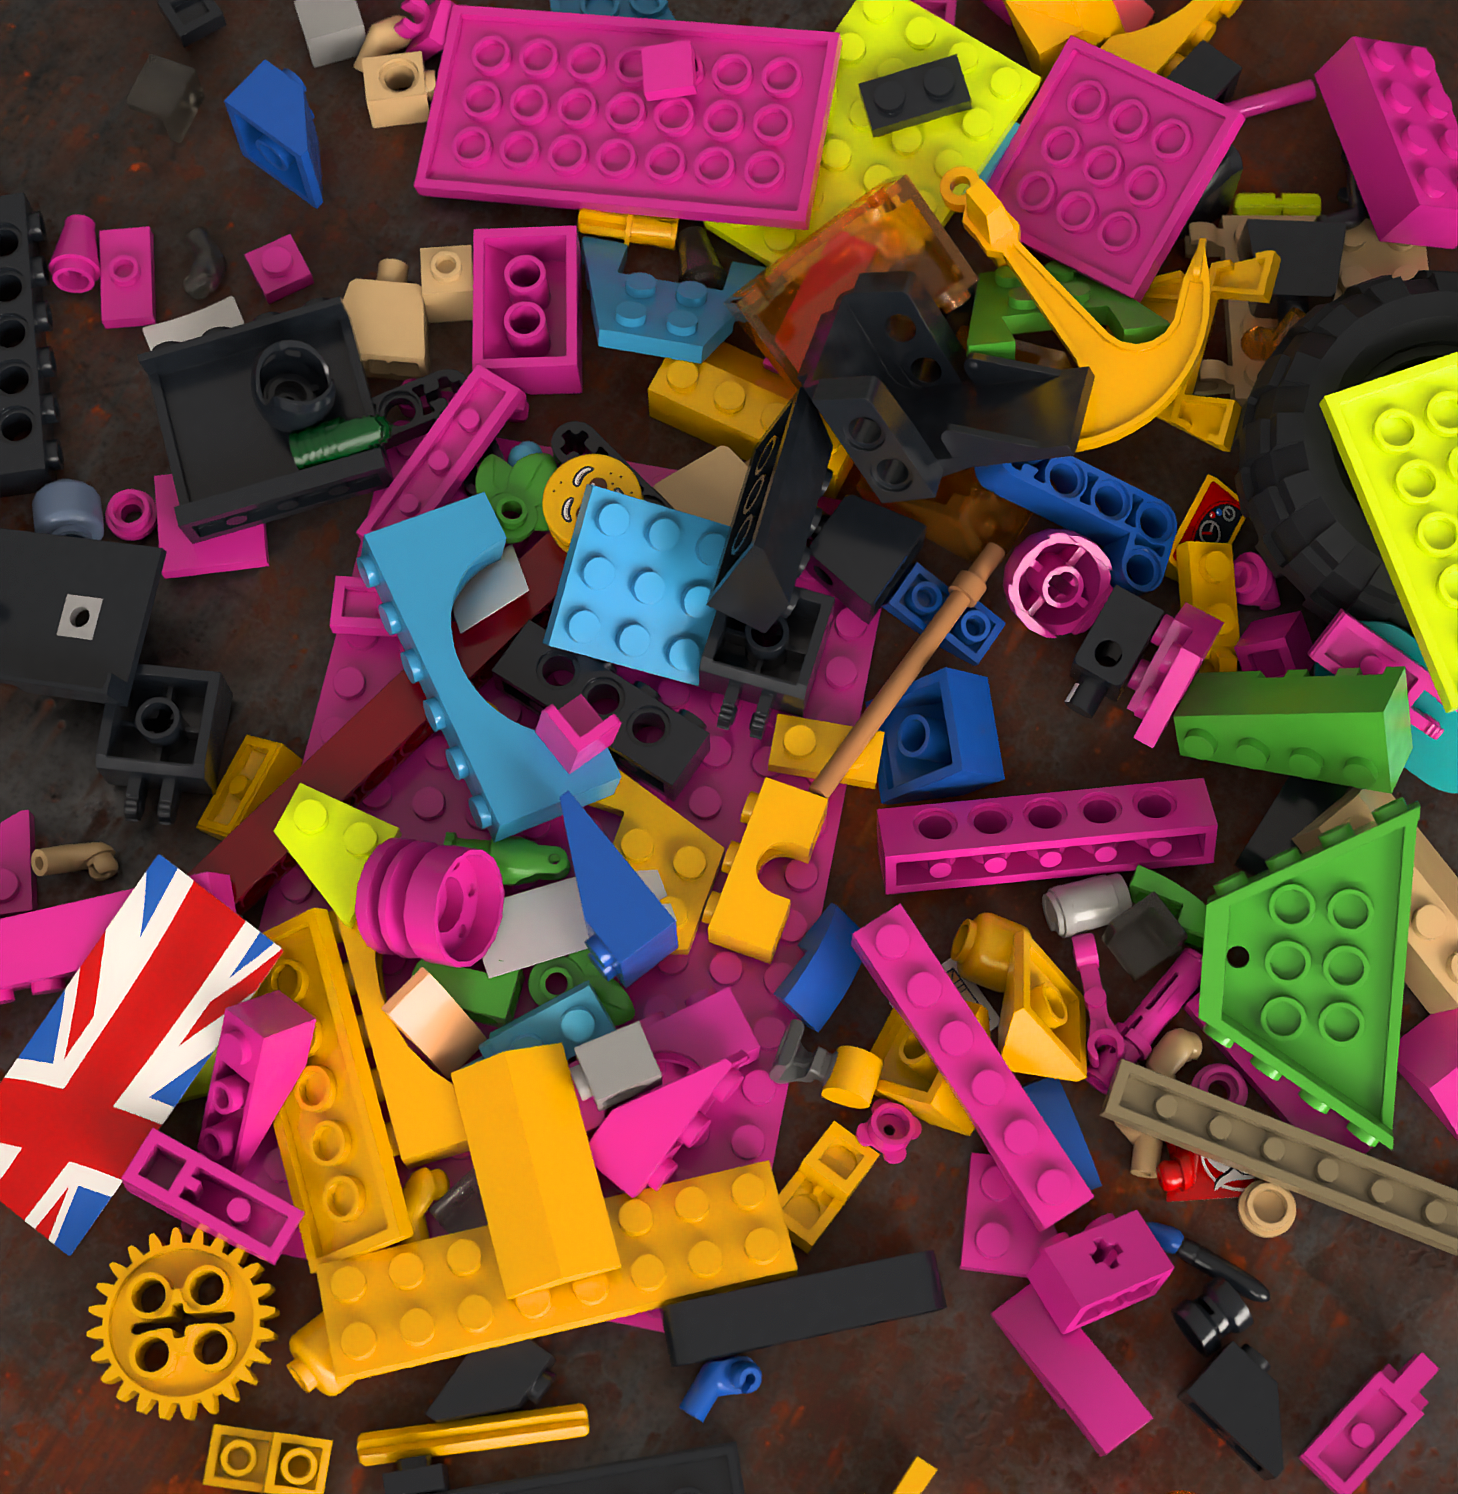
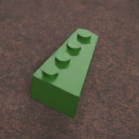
[1173,666,1413,794]

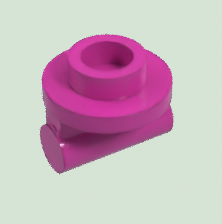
[1233,552,1281,610]

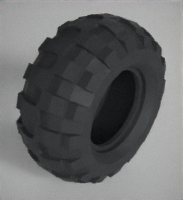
[1234,270,1458,636]

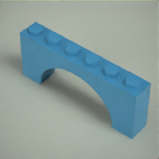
[357,492,622,843]

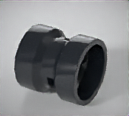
[1171,1276,1254,1358]

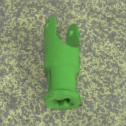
[444,832,570,885]

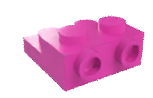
[1127,602,1224,748]

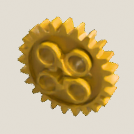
[87,1227,280,1421]

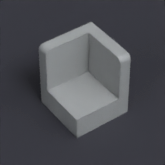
[294,0,366,67]

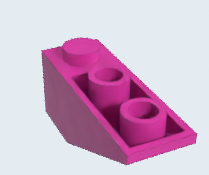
[197,990,316,1176]
[589,1050,749,1198]

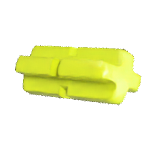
[1233,193,1321,216]

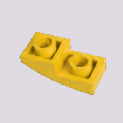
[202,1424,333,1494]

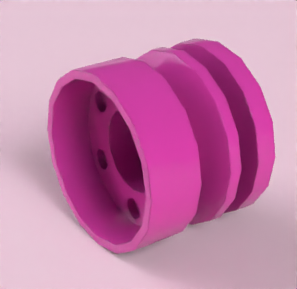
[355,838,504,967]

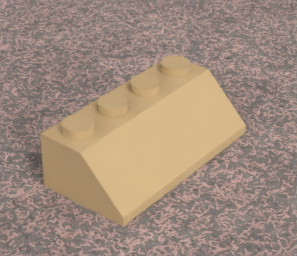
[1292,787,1458,1014]

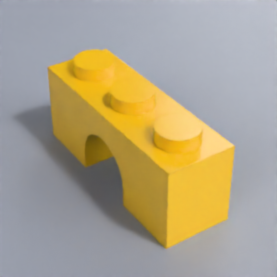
[702,777,828,964]

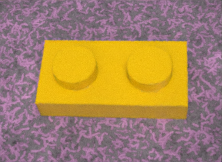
[768,714,885,789]

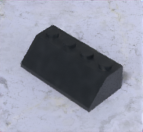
[706,386,833,633]

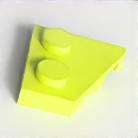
[274,783,402,929]

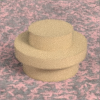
[1238,1180,1296,1238]

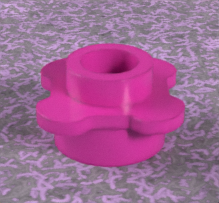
[856,1099,922,1164]

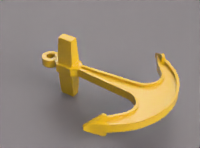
[940,166,1210,453]

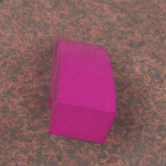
[990,1283,1153,1457]

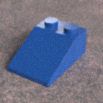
[559,790,679,989]

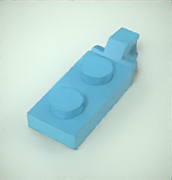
[461,980,616,1069]

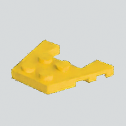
[1106,250,1281,452]
[589,769,725,955]

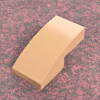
[381,967,487,1080]

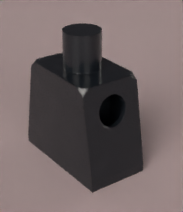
[1237,219,1346,341]
[805,495,927,624]

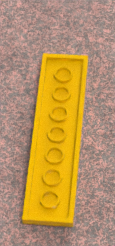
[316,1160,798,1384]

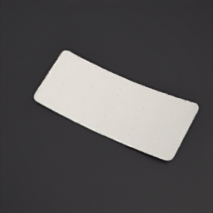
[142,296,245,351]

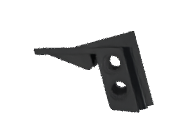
[797,270,1095,503]

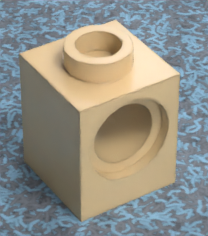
[362,51,436,128]
[420,245,473,323]

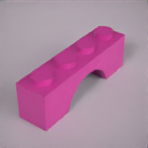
[568,986,760,1142]

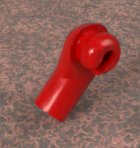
[1156,1141,1199,1192]

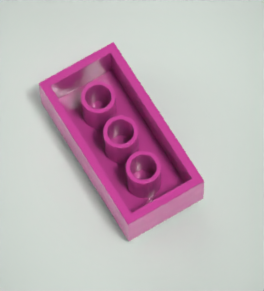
[1315,36,1458,249]

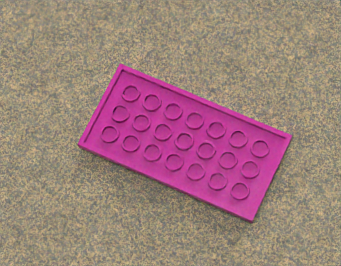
[414,4,842,230]

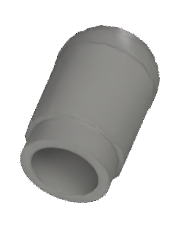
[1042,873,1132,938]

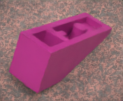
[121,1128,305,1265]

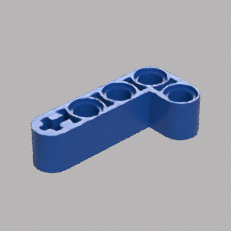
[974,456,1177,597]

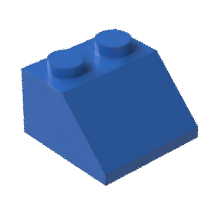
[224,59,323,209]
[866,667,1005,805]

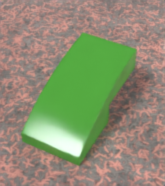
[1128,865,1206,951]

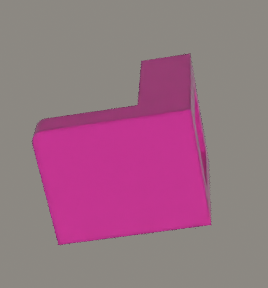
[1234,611,1315,678]
[535,694,622,774]

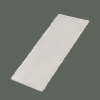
[482,870,677,978]

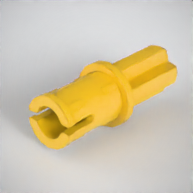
[577,208,679,250]

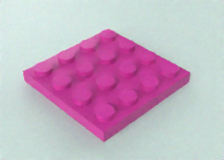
[987,35,1246,303]

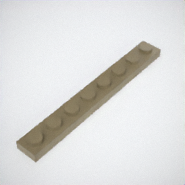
[1099,1059,1458,1256]

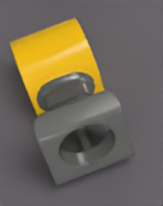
[769,1019,884,1109]

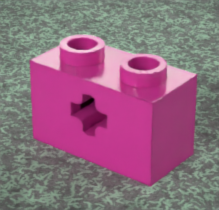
[1026,1210,1175,1335]

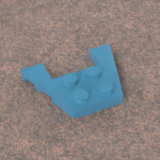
[581,236,777,364]

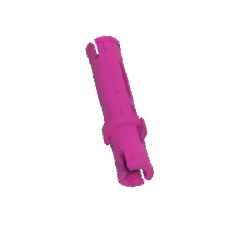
[1085,948,1203,1095]

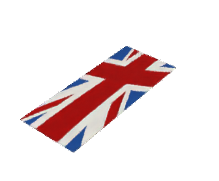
[0,855,283,1256]

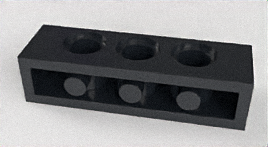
[491,620,710,802]

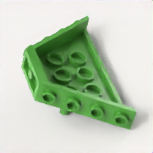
[1198,798,1421,1150]

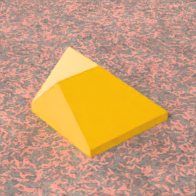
[1003,0,1126,88]
[998,929,1087,1082]

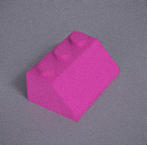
[472,225,583,395]

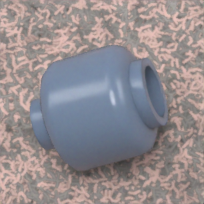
[32,479,104,540]

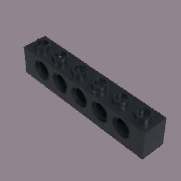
[0,192,64,498]

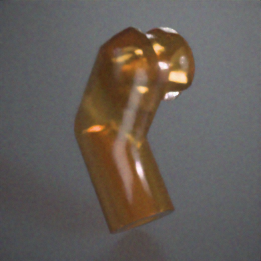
[1241,307,1306,361]

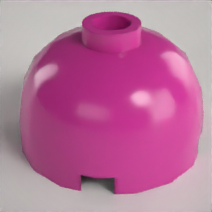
[1003,528,1113,638]

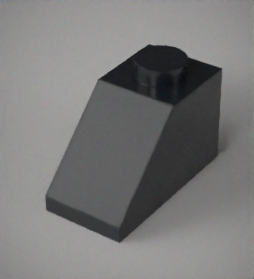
[425,1339,557,1423]
[1177,1341,1284,1481]

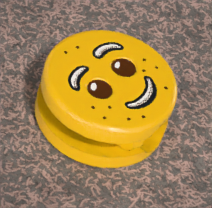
[542,454,644,553]

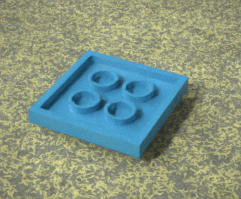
[543,484,730,686]

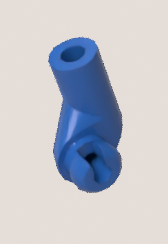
[678,1355,762,1422]

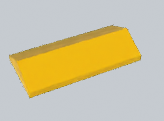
[451,1042,621,1300]

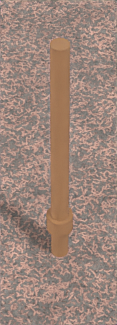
[809,542,1005,798]

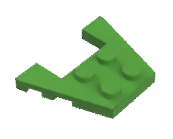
[967,261,1170,360]

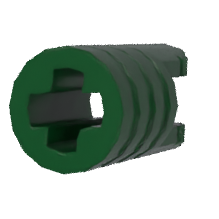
[289,414,394,470]

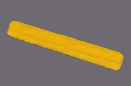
[357,1403,589,1466]

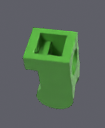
[412,959,525,1028]

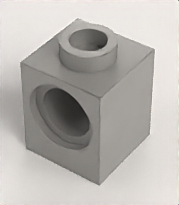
[569,1021,663,1112]

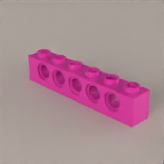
[877,778,1218,895]

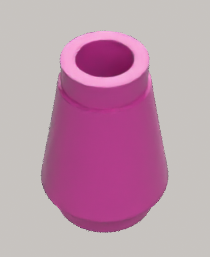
[49,215,100,293]

